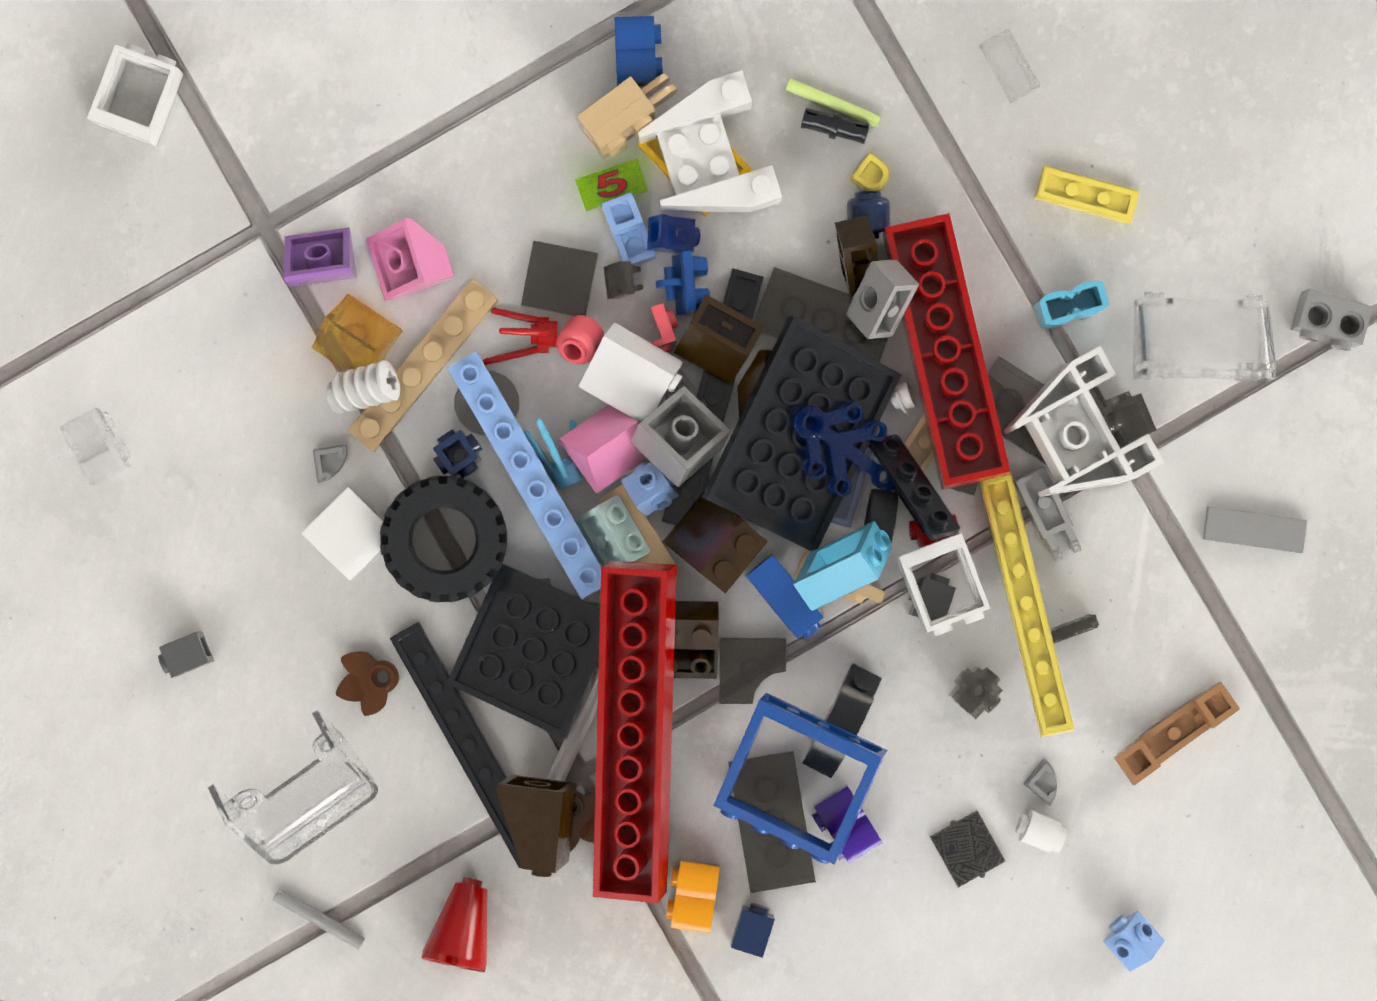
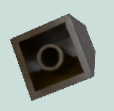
[662,491,768,594]
[496,775,577,877]

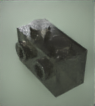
[1100,390,1157,445]

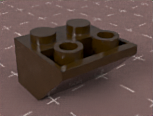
[673,295,764,385]
[674,601,719,679]

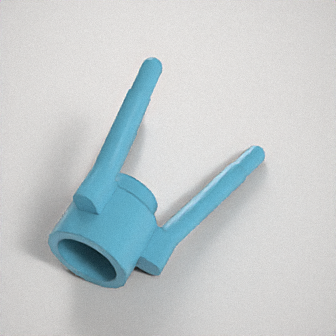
[524,418,583,489]

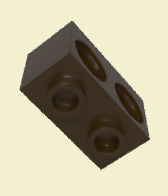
[835,215,879,297]

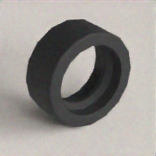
[864,488,898,543]

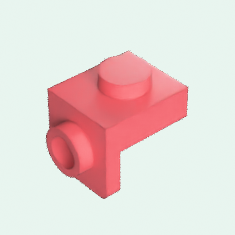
[650,303,679,353]

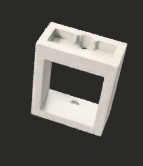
[87,43,183,147]
[896,533,991,636]

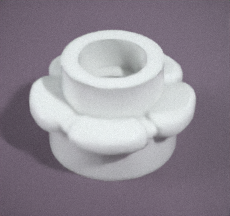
[891,381,916,413]

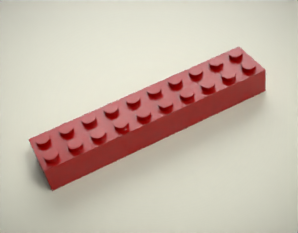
[593,560,677,903]

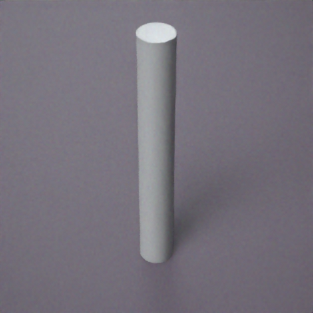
[273,889,365,950]

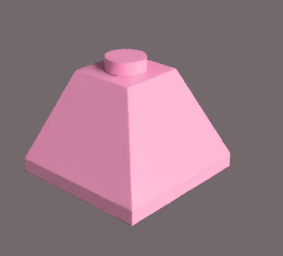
[366,218,454,301]

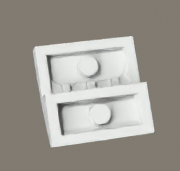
[301,487,383,581]

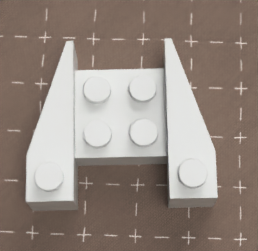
[638,70,782,213]
[1004,346,1165,497]

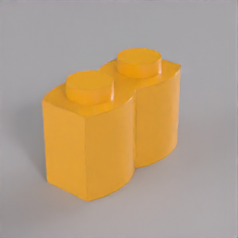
[666,860,720,933]

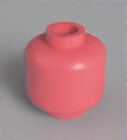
[556,315,604,364]

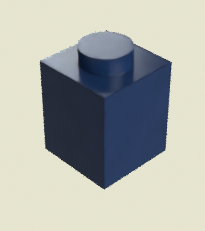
[730,903,775,958]

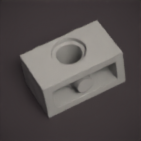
[846,260,919,339]

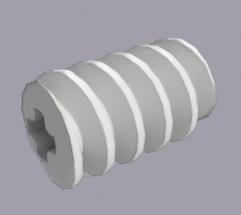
[326,360,401,414]

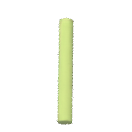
[786,78,881,128]

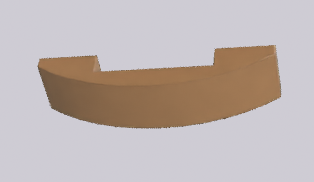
[1114,682,1240,785]

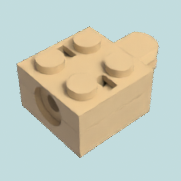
[577,73,678,158]

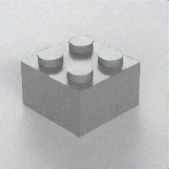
[631,386,731,487]

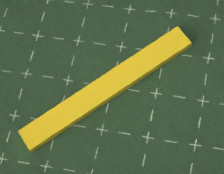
[979,473,1074,738]

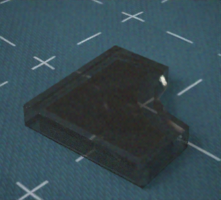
[719,637,786,704]

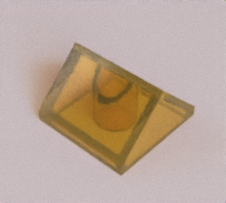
[312,294,403,371]

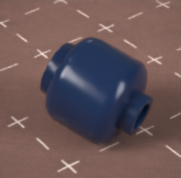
[847,191,890,239]

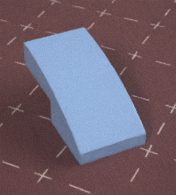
[601,192,656,269]

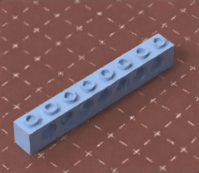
[447,351,601,599]

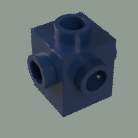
[433,429,483,479]

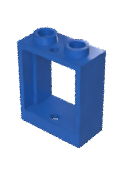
[746,555,824,639]

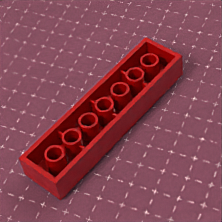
[882,213,1010,490]

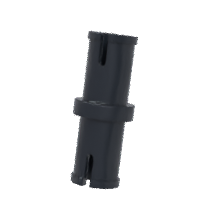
[801,107,870,144]

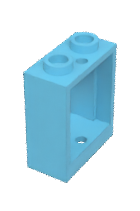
[793,521,892,611]

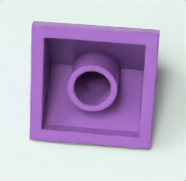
[283,227,357,287]

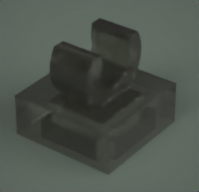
[603,261,643,299]

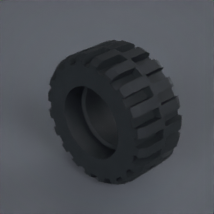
[380,476,507,603]

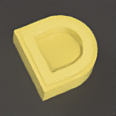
[849,152,889,191]

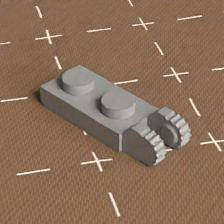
[1013,466,1082,562]

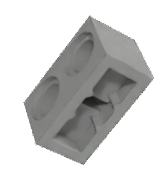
[1291,289,1373,351]

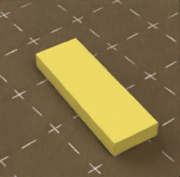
[1034,165,1139,224]

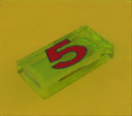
[575,159,648,212]

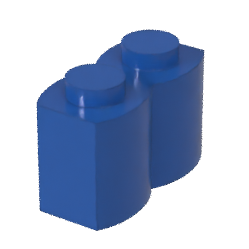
[614,16,663,86]

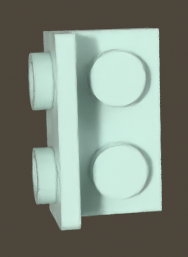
[575,495,650,566]

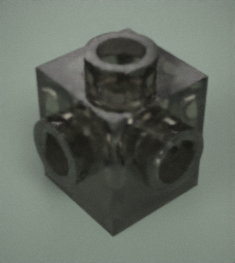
[948,666,1003,719]

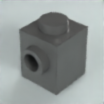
[908,573,956,620]

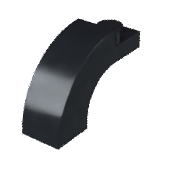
[802,663,882,778]

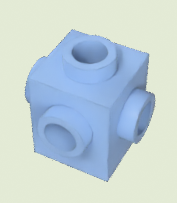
[621,462,679,516]
[1103,911,1165,972]

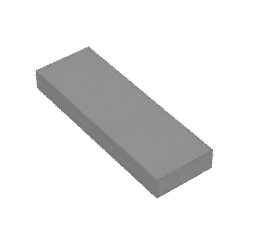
[1203,507,1307,553]

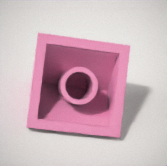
[558,405,647,494]

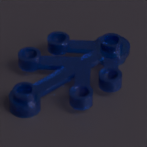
[794,402,896,497]

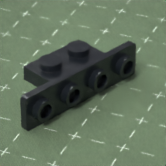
[869,434,960,540]

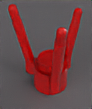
[483,308,557,365]

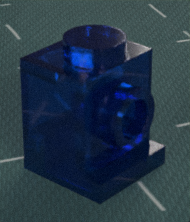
[647,214,701,254]

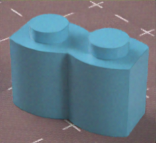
[1033,281,1109,329]

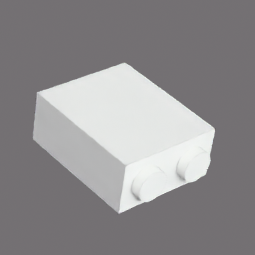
[578,322,683,422]

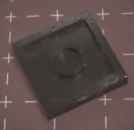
[521,241,598,316]

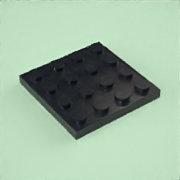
[446,563,600,739]

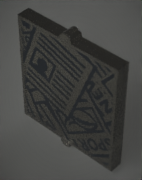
[929,810,1006,888]

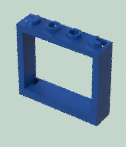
[713,692,888,864]

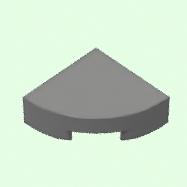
[313,445,347,483]
[1023,759,1057,806]

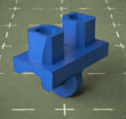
[656,251,710,315]

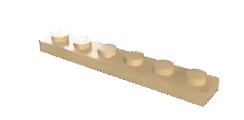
[348,278,499,452]

